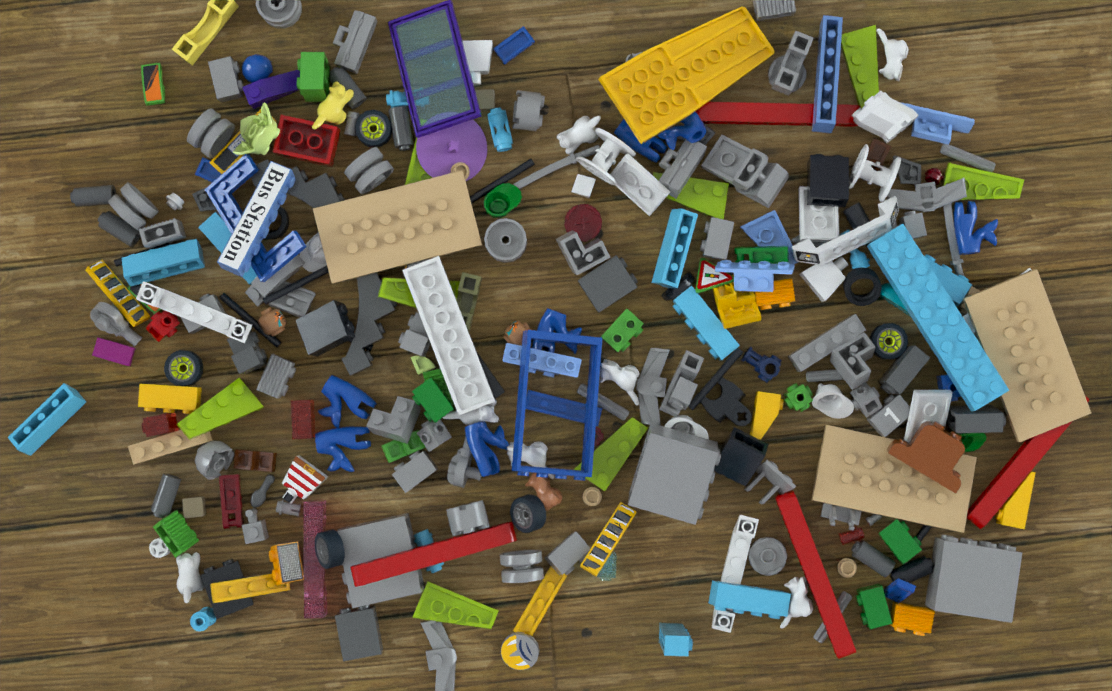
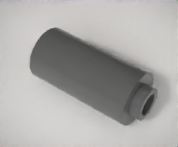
[328,67,367,110]
[388,106,414,151]
[70,185,117,207]
[98,211,141,247]
[151,473,182,518]
[851,540,895,578]

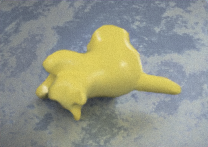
[312,81,354,130]

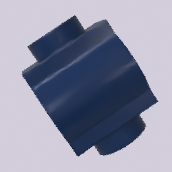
[741,346,782,383]

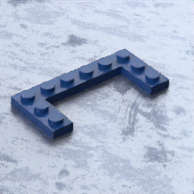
[205,154,307,282]

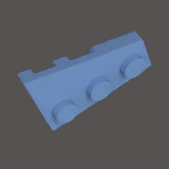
[740,210,798,264]

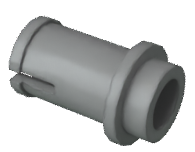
[344,111,360,136]
[276,500,301,517]

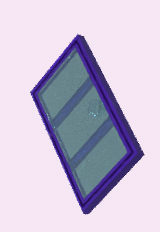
[388,0,482,138]

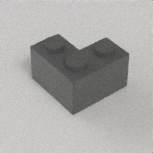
[227,330,268,374]

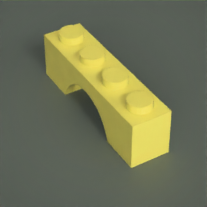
[172,0,239,66]

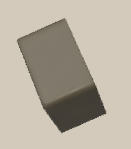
[475,89,495,111]
[182,496,206,518]

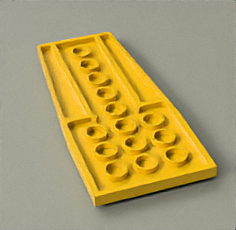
[598,6,774,144]

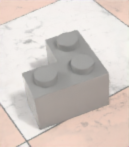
[556,230,610,275]
[398,312,431,357]
[830,332,876,390]
[367,396,421,444]

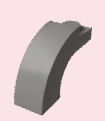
[245,255,305,306]
[659,350,704,418]

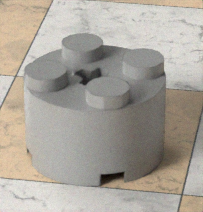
[513,90,545,131]
[446,500,490,536]

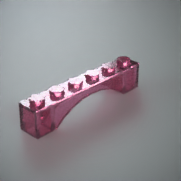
[303,500,327,619]

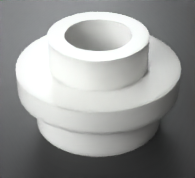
[166,193,184,210]

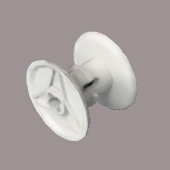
[576,128,636,185]
[849,144,901,202]

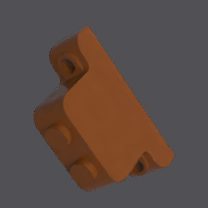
[887,421,965,494]

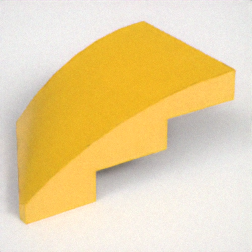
[713,274,761,329]

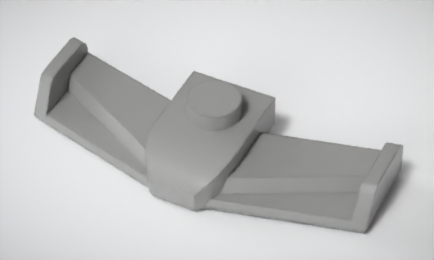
[887,178,967,212]
[636,348,670,425]
[421,620,457,691]

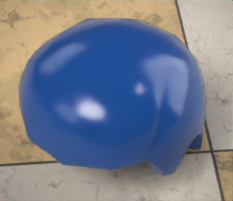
[242,54,273,83]

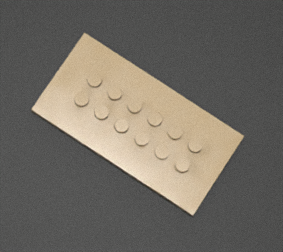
[313,170,482,284]
[962,269,1091,442]
[811,425,977,533]

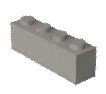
[788,314,866,372]

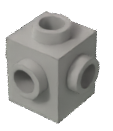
[850,382,882,418]
[417,420,452,452]

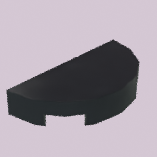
[661,271,695,301]

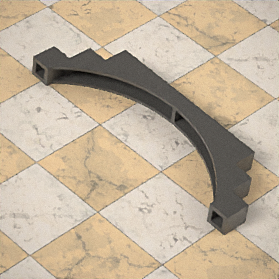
[251,159,397,376]

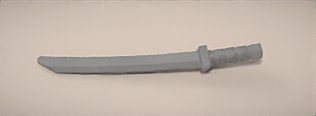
[513,145,600,190]
[943,183,964,276]

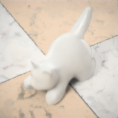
[877,28,909,81]
[557,116,601,155]
[600,359,639,405]
[443,400,499,425]
[507,442,554,479]
[176,552,205,603]
[780,576,813,628]

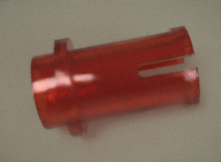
[839,526,865,545]

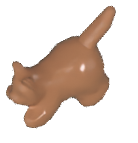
[525,473,562,511]

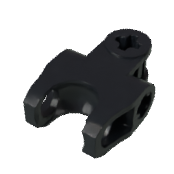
[700,377,752,426]

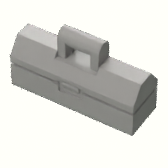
[333,10,378,74]
[659,139,707,199]

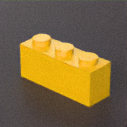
[138,384,202,414]

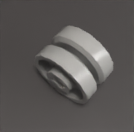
[256,0,302,29]
[187,108,235,159]
[344,147,394,195]
[108,182,159,231]
[484,218,527,263]
[500,550,544,583]

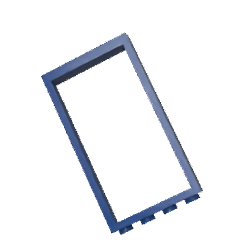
[512,330,602,481]

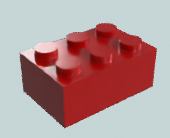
[273,115,341,168]

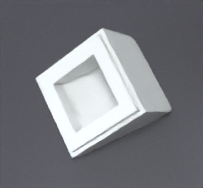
[571,174,596,198]

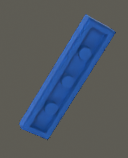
[525,390,602,427]

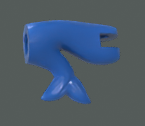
[657,112,706,150]
[614,119,668,163]
[953,201,998,255]
[532,308,582,354]
[318,375,377,428]
[465,421,510,477]
[315,427,371,472]

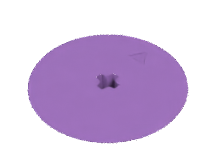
[416,112,487,181]

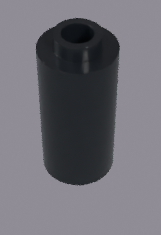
[842,202,876,246]
[889,555,934,583]

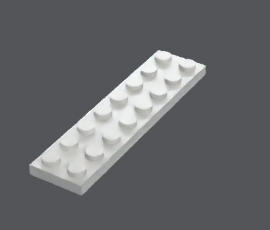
[402,256,495,415]

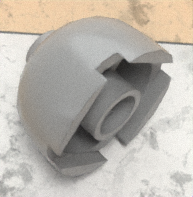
[195,441,234,480]

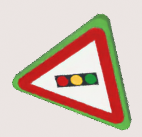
[695,258,734,293]

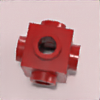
[146,311,180,342]

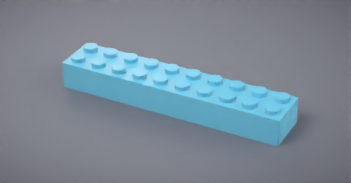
[867,224,1009,411]

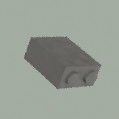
[578,255,638,313]
[878,345,930,394]
[946,405,1006,433]
[335,604,384,662]

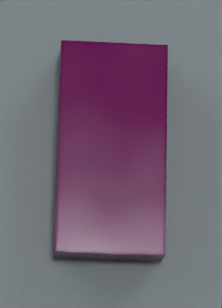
[92,337,136,366]

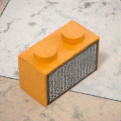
[269,541,304,585]

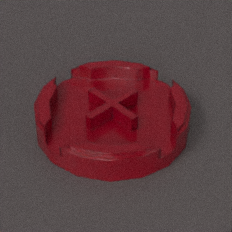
[564,204,602,242]

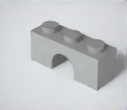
[771,31,813,96]

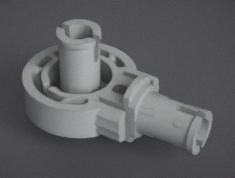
[90,302,142,346]
[447,436,482,488]

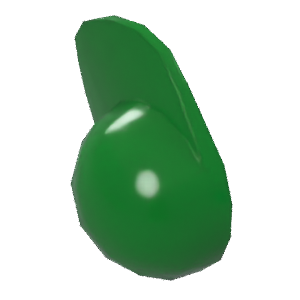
[484,183,522,218]
[949,430,987,452]

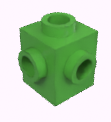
[783,383,813,412]

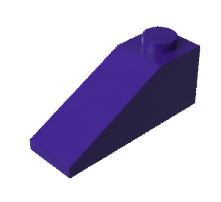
[242,70,300,109]

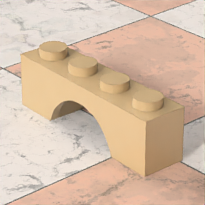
[128,430,213,465]

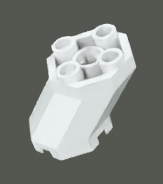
[852,91,919,143]

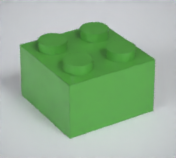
[297,52,330,102]

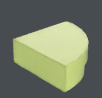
[411,356,436,375]

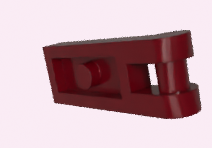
[219,474,244,529]

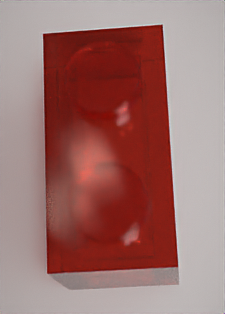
[291,400,315,439]
[141,413,179,437]

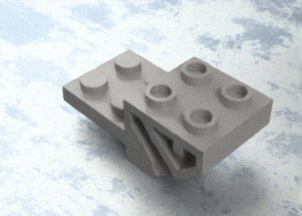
[701,135,789,208]

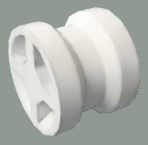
[149,538,171,558]

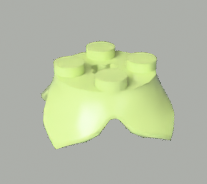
[233,102,280,155]

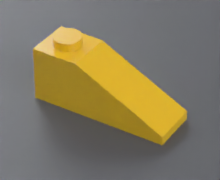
[750,391,783,440]
[995,472,1036,529]

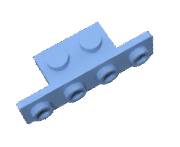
[902,103,975,145]
[715,260,794,292]
[503,343,582,378]

